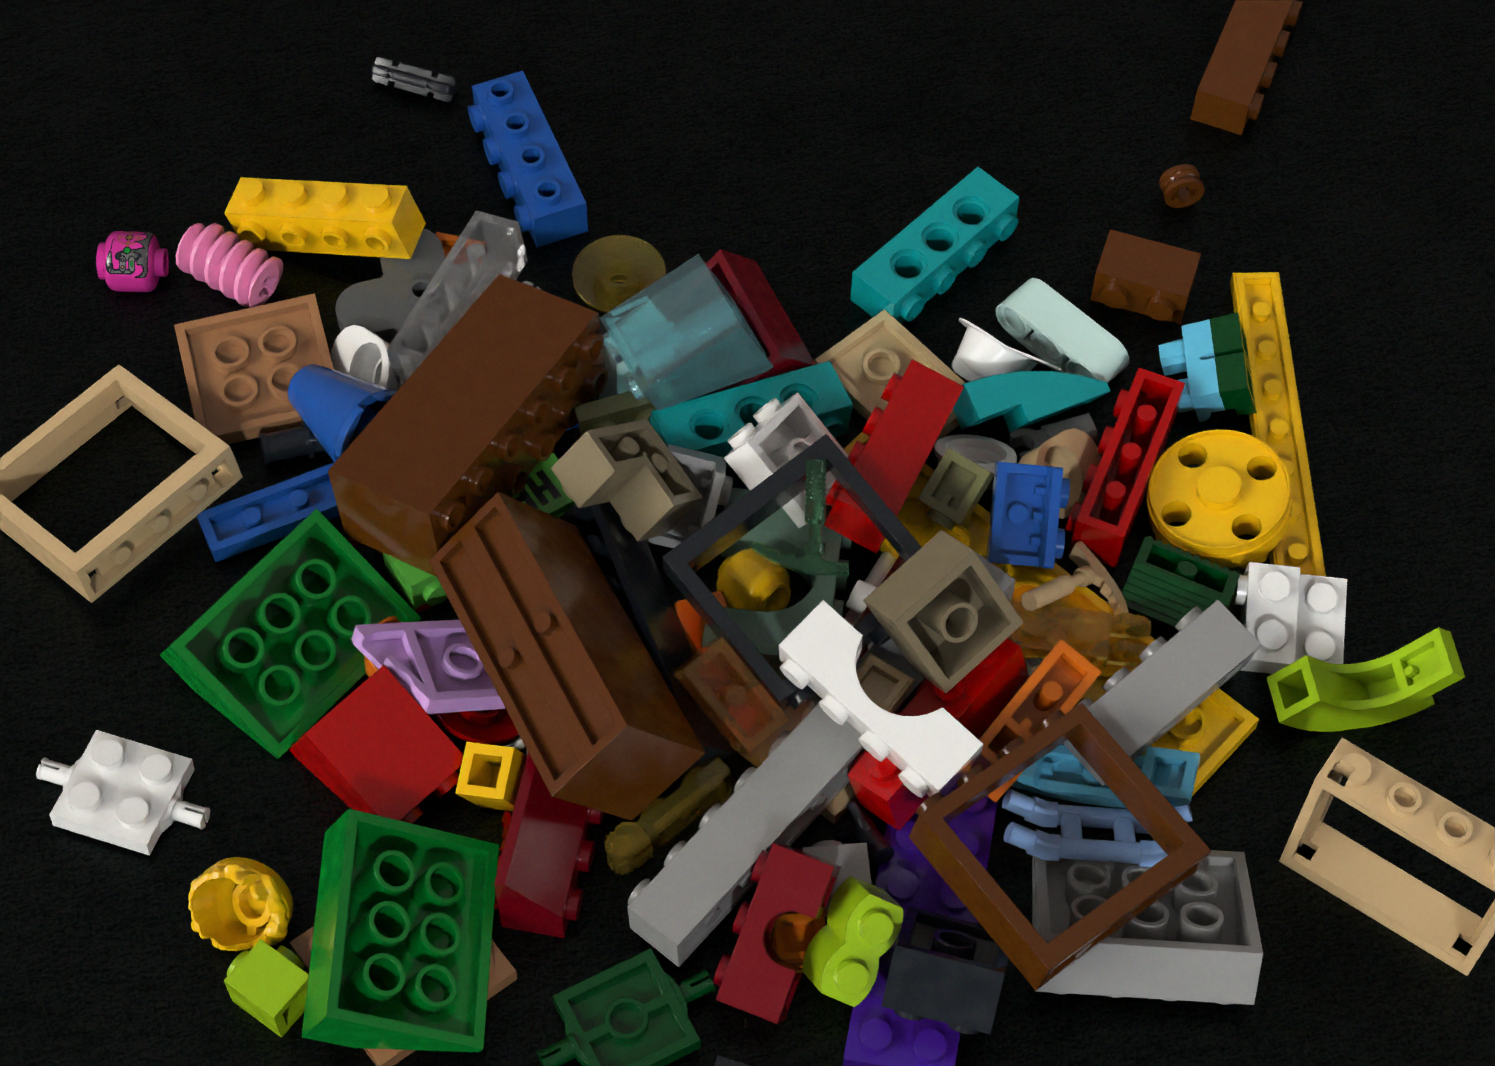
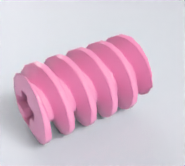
[175,223,283,308]

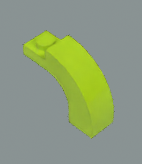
[1266,627,1465,732]

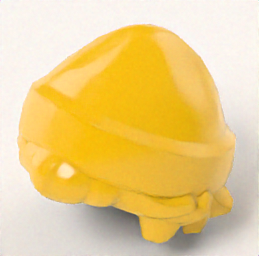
[188,857,293,951]

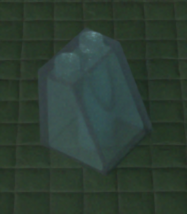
[600,254,774,411]

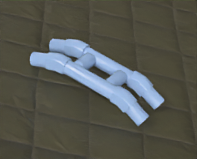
[1002,789,1193,867]

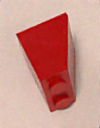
[289,665,463,824]

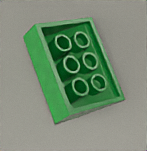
[160,508,421,759]
[302,809,499,1052]

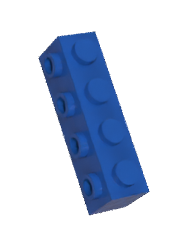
[468,71,588,248]

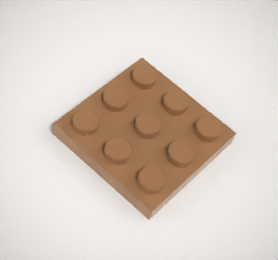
[174,293,334,444]

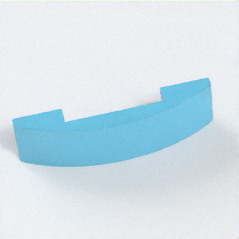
[1011,745,1200,808]

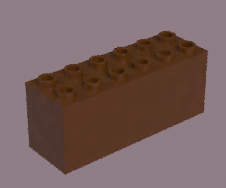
[328,274,608,577]
[428,492,705,821]

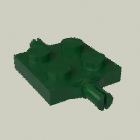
[537,948,715,1066]

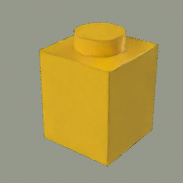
[455,742,527,812]

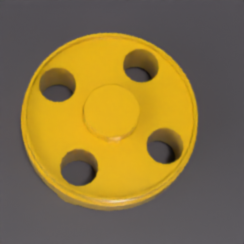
[1147,429,1293,568]

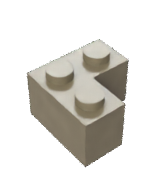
[551,419,703,542]

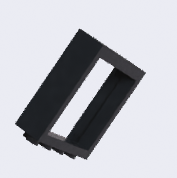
[662,434,922,714]

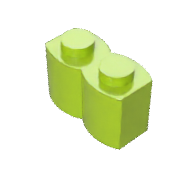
[803,876,903,1007]

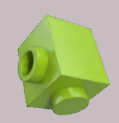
[224,939,309,1038]

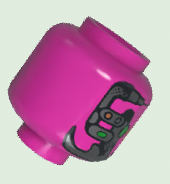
[96,231,169,292]

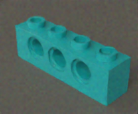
[851,167,1019,324]
[650,361,853,468]

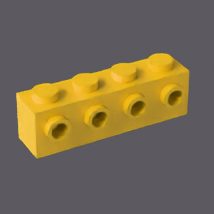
[224,177,426,259]

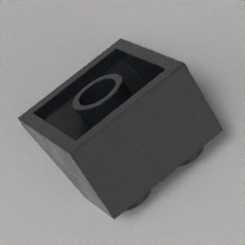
[881,906,1008,1034]

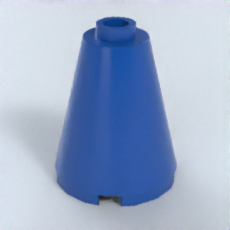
[288,364,397,463]

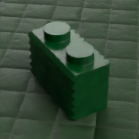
[1122,536,1240,627]

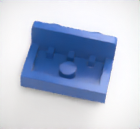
[986,462,1070,569]

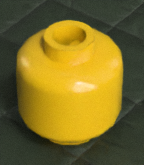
[716,548,791,612]

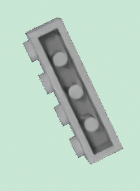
[1063,600,1262,786]

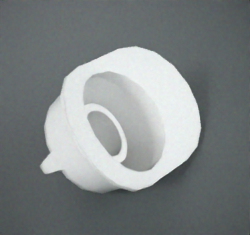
[952,318,1062,382]
[331,325,411,391]

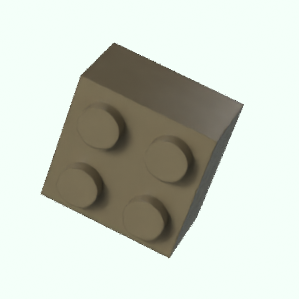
[863,530,1024,694]

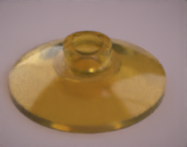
[572,235,666,314]

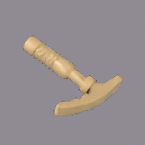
[1021,541,1128,621]

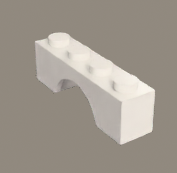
[779,600,983,798]

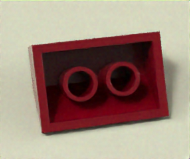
[660,249,816,396]
[494,752,604,938]

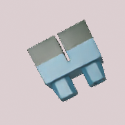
[1158,312,1257,422]

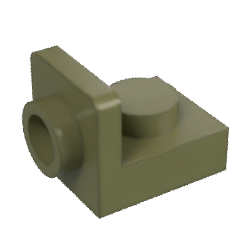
[918,447,994,531]

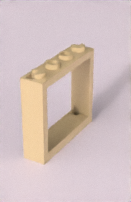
[0,364,243,603]
[1279,738,1495,976]

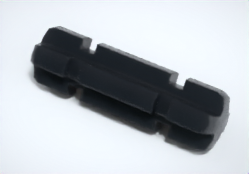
[371,56,458,102]

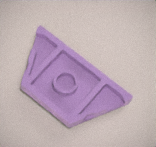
[352,620,506,714]

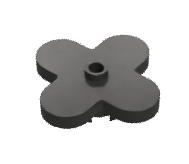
[335,228,508,371]

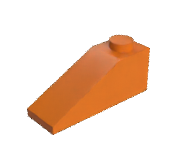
[968,639,1102,803]

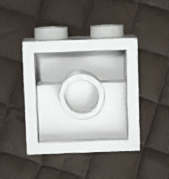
[724,393,849,528]
[1233,562,1347,674]

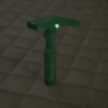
[751,459,849,577]

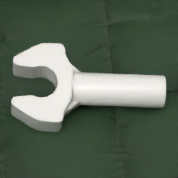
[844,552,898,626]

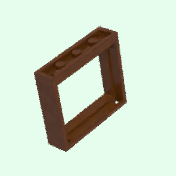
[909,703,1211,991]

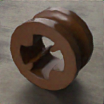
[1159,164,1205,208]

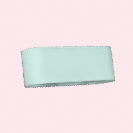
[995,278,1129,384]

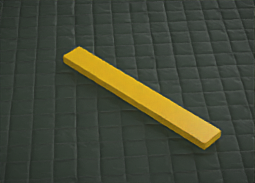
[1230,272,1326,577]

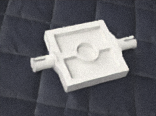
[36,730,210,856]

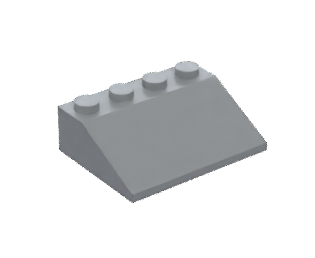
[1032,850,1263,1005]

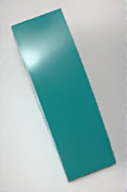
[953,371,1110,433]

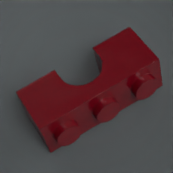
[713,843,841,1024]

